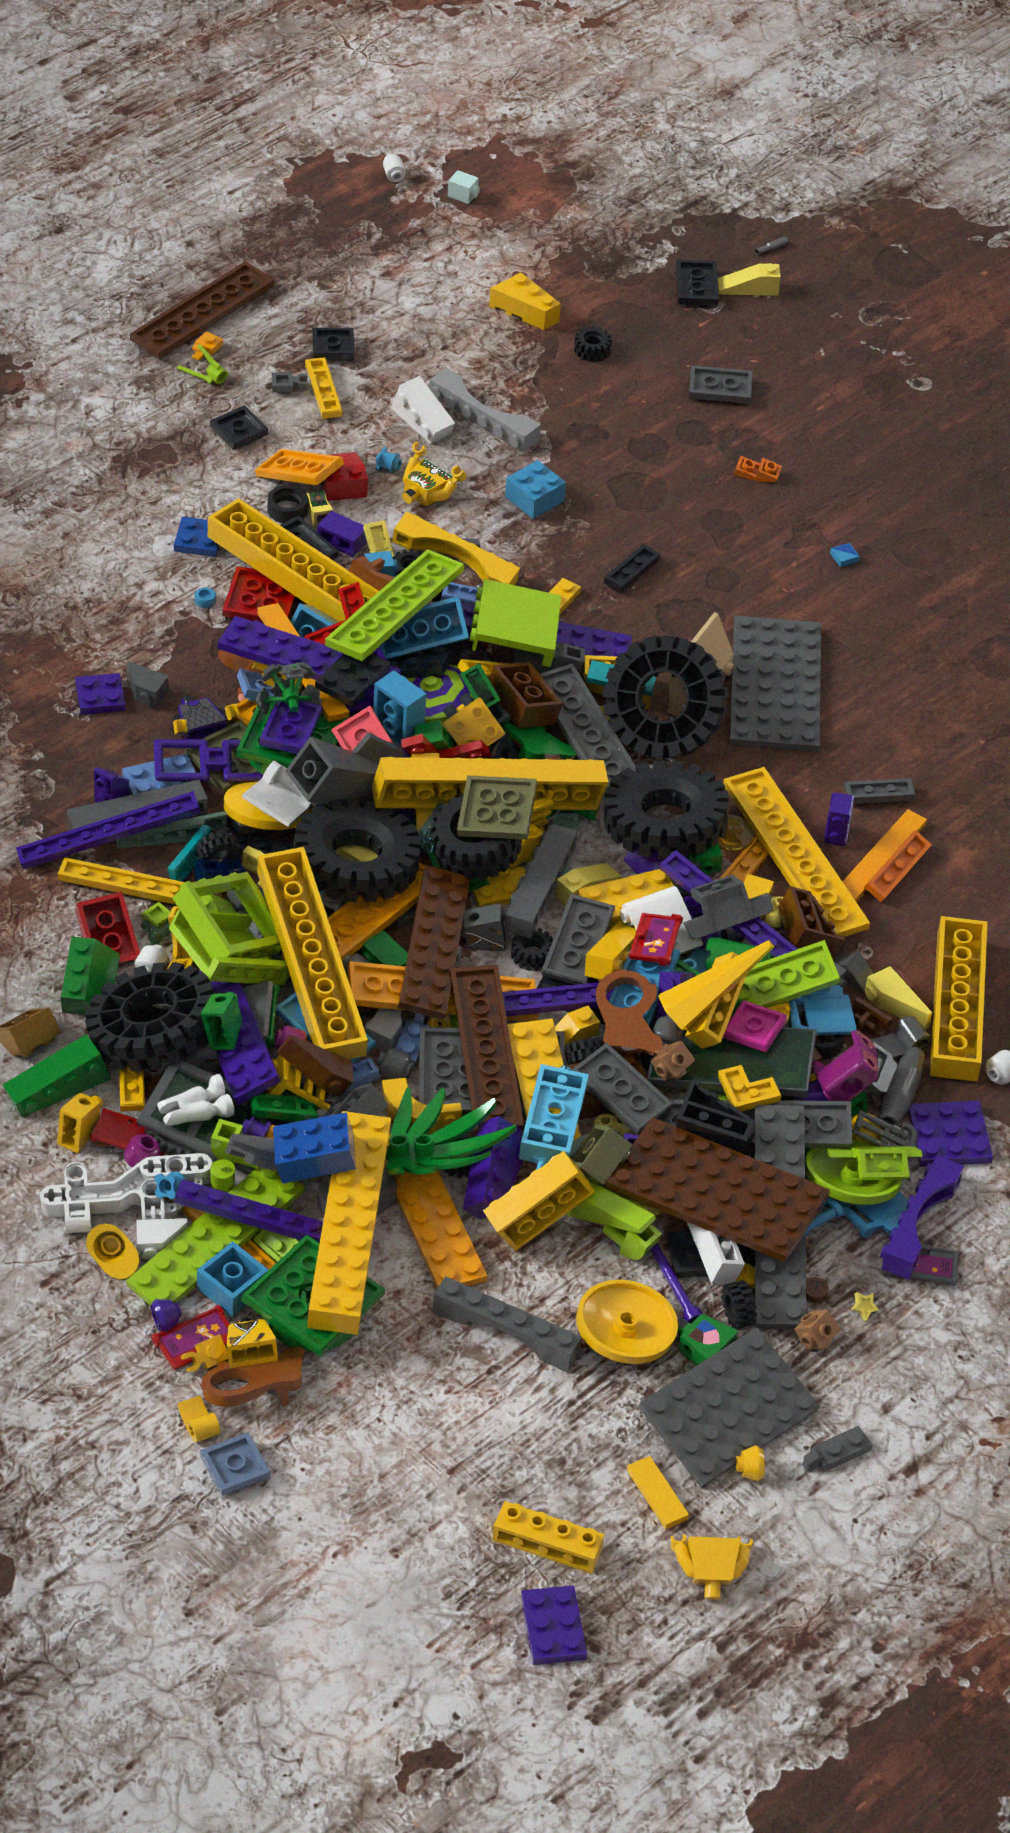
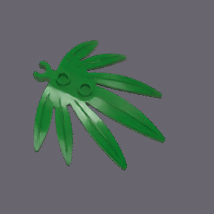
[386,1087,517,1175]

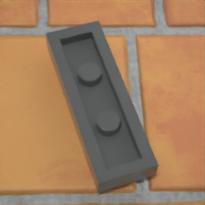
[844,778,915,804]

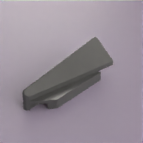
[225,1133,331,1183]

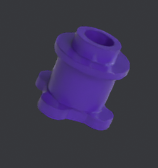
[242,1116,271,1137]

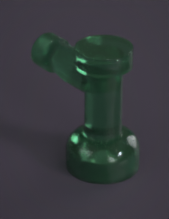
[140,917,171,945]

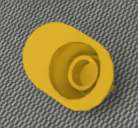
[86,1223,139,1279]

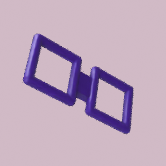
[154,739,263,782]

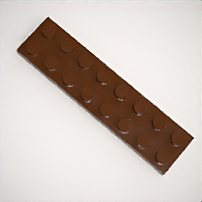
[130,261,274,359]
[397,865,470,1020]
[450,965,524,1135]

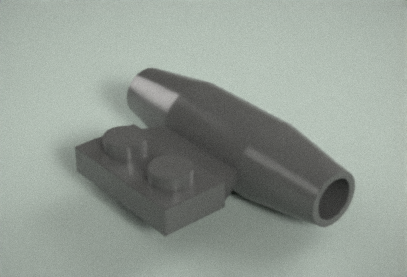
[867,1042,925,1126]

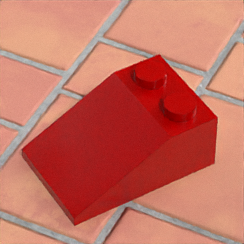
[321,452,368,501]
[75,891,140,964]

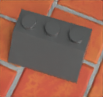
[243,981,273,1041]

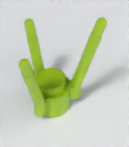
[177,344,228,384]

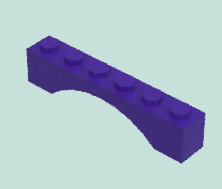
[880,1155,964,1280]

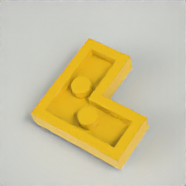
[718,1065,781,1111]

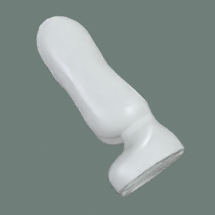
[157,1074,234,1126]

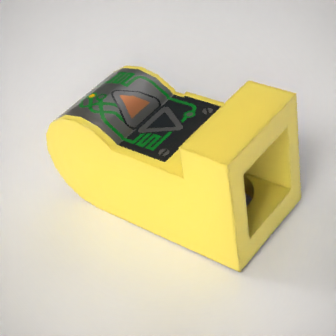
[306,491,333,529]

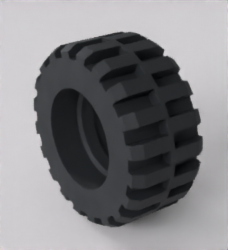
[431,793,522,881]

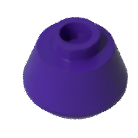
[150,1299,182,1332]

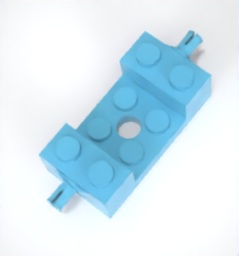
[519,1064,589,1170]

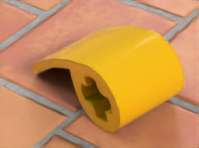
[177,1396,221,1443]

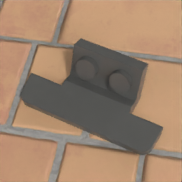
[683,874,773,939]

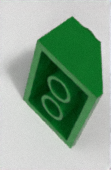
[61,936,120,1014]

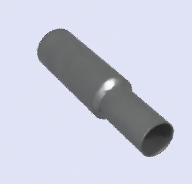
[755,236,789,255]

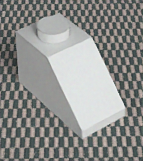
[136,1218,187,1260]

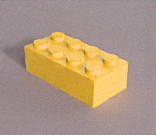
[578,869,674,932]
[483,1151,596,1251]

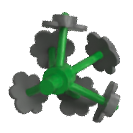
[256,662,322,715]

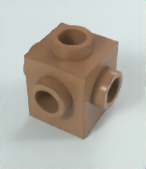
[650,1040,695,1081]
[794,1310,841,1350]

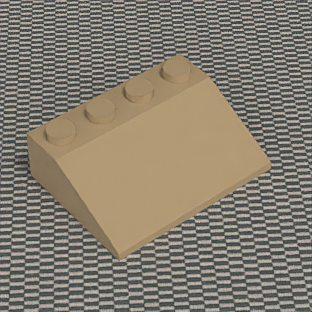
[667,612,735,716]

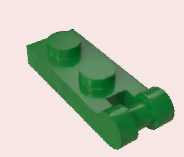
[249,1093,319,1121]

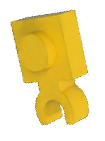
[181,1334,228,1372]

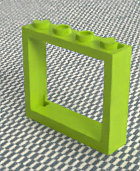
[172,872,282,960]

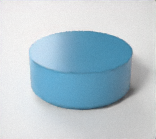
[194,587,216,608]

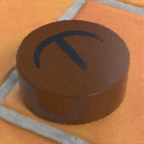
[806,1277,829,1303]

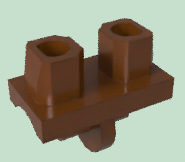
[852,997,894,1037]

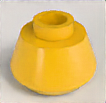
[736,1446,765,1481]

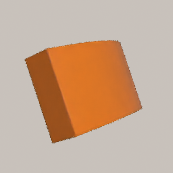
[734,456,782,482]

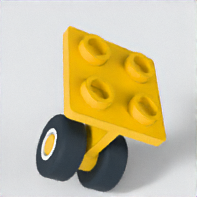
[443,692,505,746]

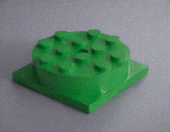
[236,695,349,775]
[241,1235,386,1357]

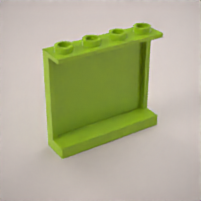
[469,579,561,667]
[169,909,290,985]

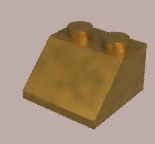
[0,1007,62,1057]

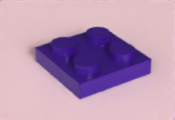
[75,673,125,715]

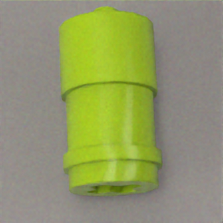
[210,1159,235,1193]

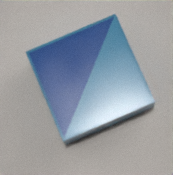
[830,543,860,567]

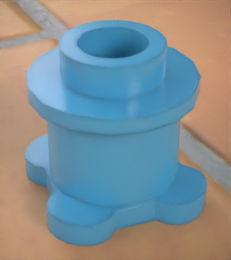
[376,446,402,473]
[155,1171,186,1199]

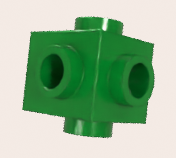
[686,843,723,874]

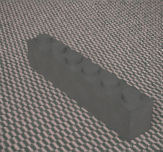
[67,780,208,831]
[502,823,578,939]

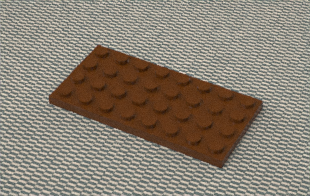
[606,1117,830,1262]

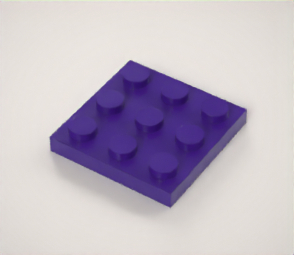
[908,1101,993,1167]

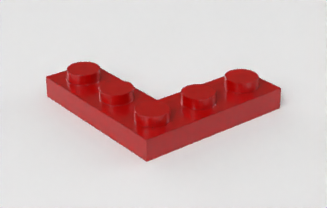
[305,582,365,645]
[401,734,490,759]

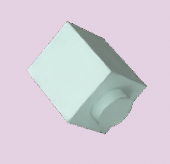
[448,170,480,204]

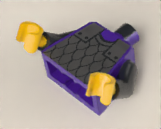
[171,695,241,739]

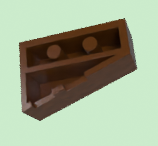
[778,886,846,961]

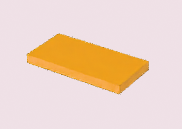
[255,449,344,485]

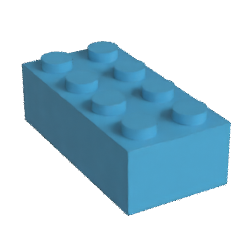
[373,670,426,757]

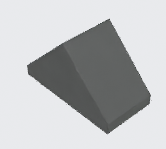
[833,950,874,993]

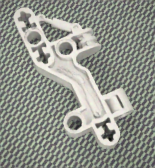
[40,1153,212,1234]

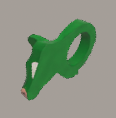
[502,722,577,760]

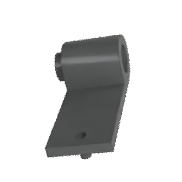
[871,1016,932,1060]

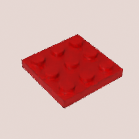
[222,566,296,623]

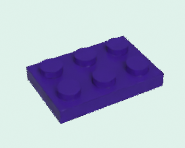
[259,696,322,754]
[521,1585,587,1665]

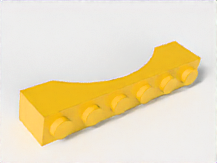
[392,511,520,585]

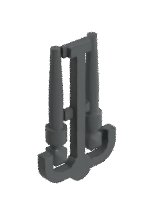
[852,1110,917,1161]

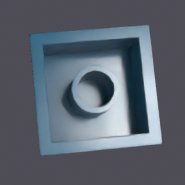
[505,460,566,519]
[197,1241,269,1317]

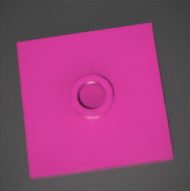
[723,1000,787,1052]

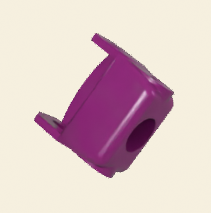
[812,1030,878,1101]

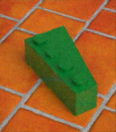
[2,1034,111,1117]

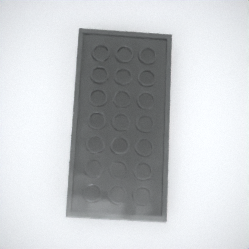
[730,615,821,752]

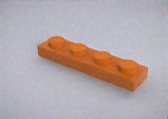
[864,830,932,902]

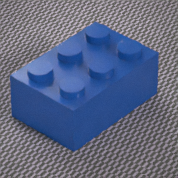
[273,1112,356,1184]

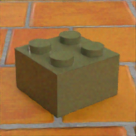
[571,1123,632,1185]

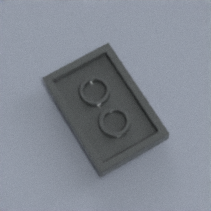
[689,365,752,404]

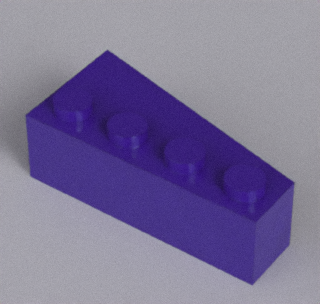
[463,1116,524,1220]

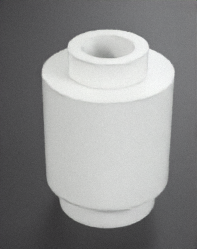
[383,154,406,182]

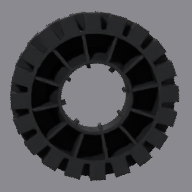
[603,635,728,758]
[604,760,729,859]
[293,799,421,902]
[85,962,214,1071]

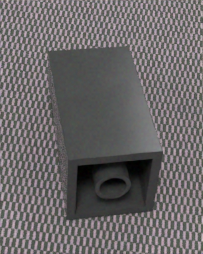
[285,737,379,808]

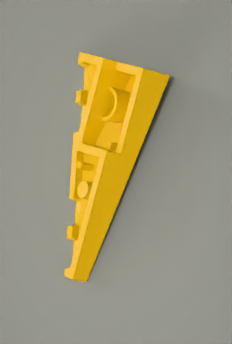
[658,940,775,1030]

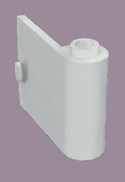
[242,761,318,827]
[620,886,704,954]

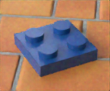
[174,516,219,557]

